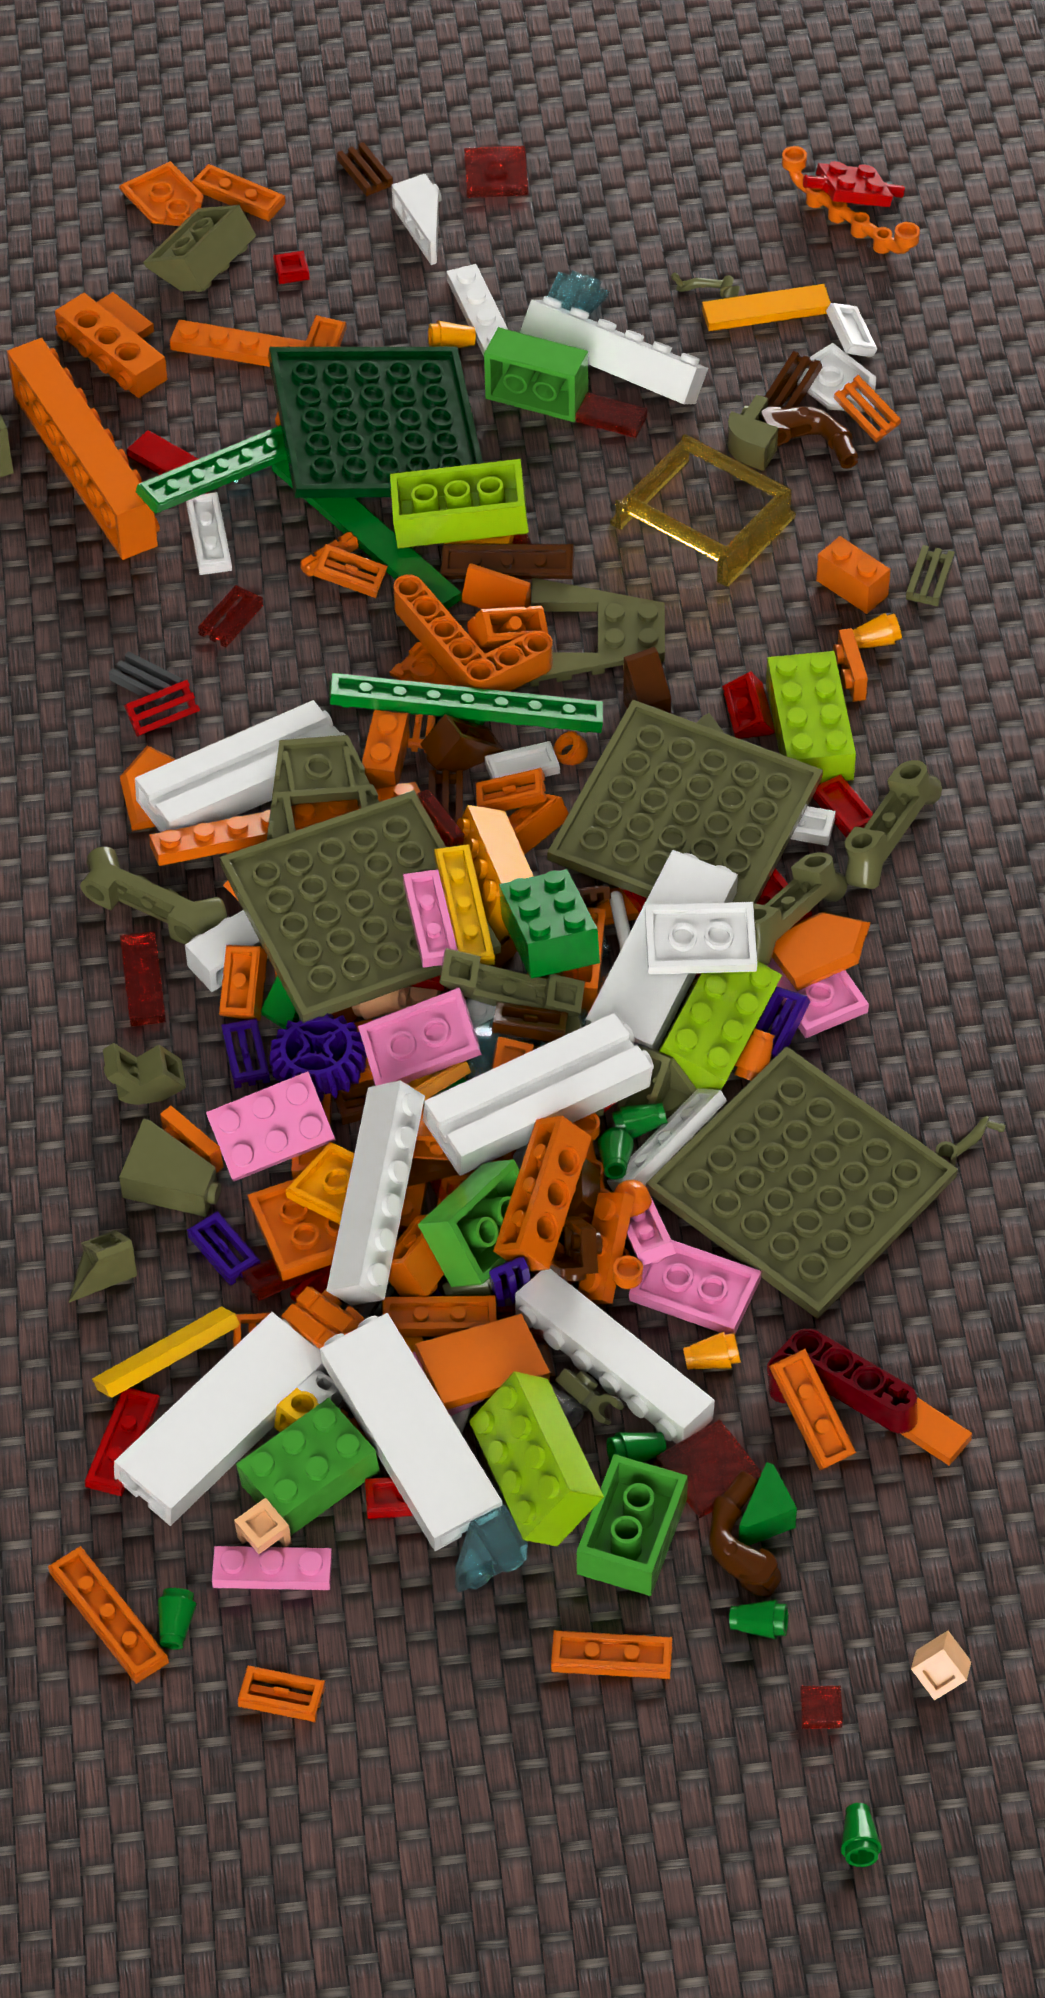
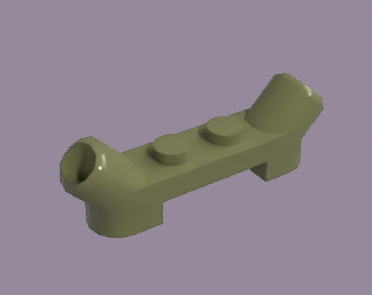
[845,760,942,889]
[80,847,227,945]
[753,852,847,966]

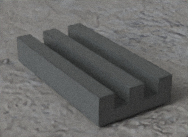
[109,651,183,705]

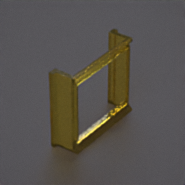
[610,434,796,587]

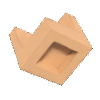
[234,1498,292,1554]
[911,1631,971,1700]

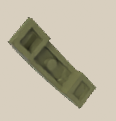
[439,948,585,1017]

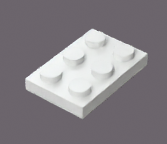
[645,902,757,974]

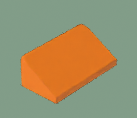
[462,563,531,609]
[508,794,569,855]
[219,945,267,1021]

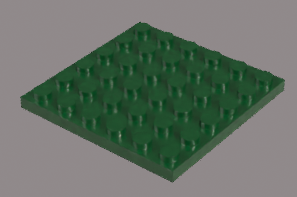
[268,347,483,498]

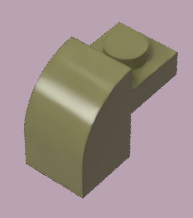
[728,394,778,471]
[103,1043,186,1105]

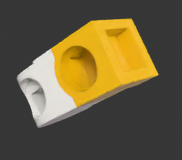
[274,1370,343,1432]

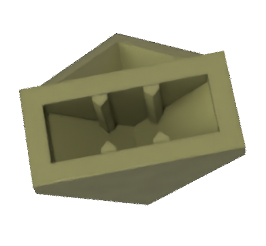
[616,1044,697,1117]
[68,1230,137,1303]

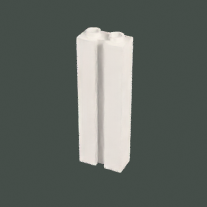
[135,700,346,832]
[586,850,738,1051]
[423,1012,654,1176]
[114,1312,327,1526]
[320,1313,502,1551]

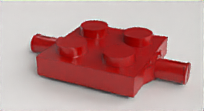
[803,161,905,207]

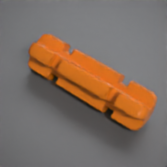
[300,532,359,577]

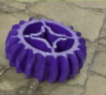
[269,1013,367,1102]

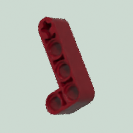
[767,1329,918,1433]

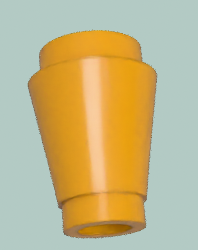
[428,320,476,348]
[853,613,902,649]
[683,1331,741,1370]

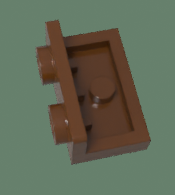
[550,1215,602,1281]

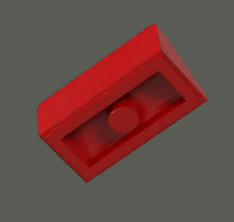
[722,671,775,739]

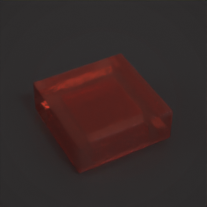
[800,1686,843,1729]

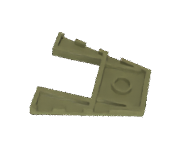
[531,578,665,687]
[267,735,379,840]

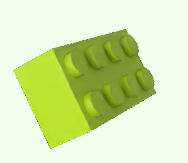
[390,459,529,548]
[766,651,856,783]
[659,961,782,1090]
[469,1371,604,1546]

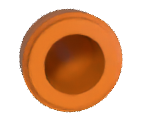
[553,731,588,765]
[614,1179,652,1217]

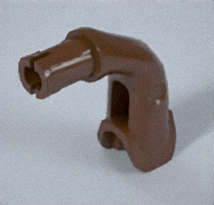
[761,406,859,469]
[709,1470,782,1597]

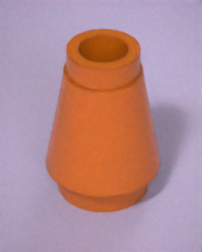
[734,1028,775,1081]

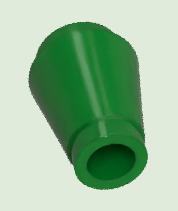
[612,1102,668,1139]
[597,1127,634,1180]
[606,1432,666,1463]
[158,1588,197,1650]
[729,1600,789,1639]
[841,1803,882,1867]

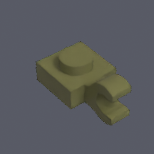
[555,1368,624,1425]

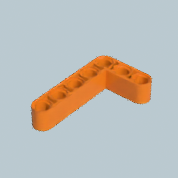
[393,575,553,692]

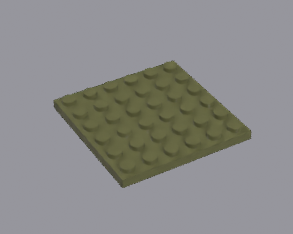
[547,700,823,904]
[220,790,501,1023]
[646,1046,958,1319]

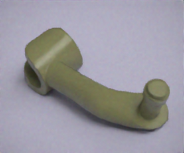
[671,272,740,299]
[935,1116,1006,1166]

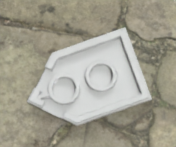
[797,343,876,412]

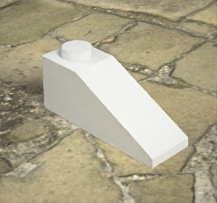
[392,174,442,265]

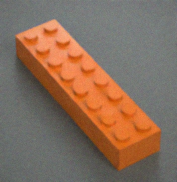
[7,338,160,560]

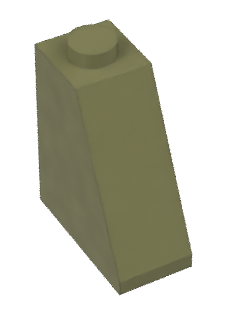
[119,1119,221,1217]

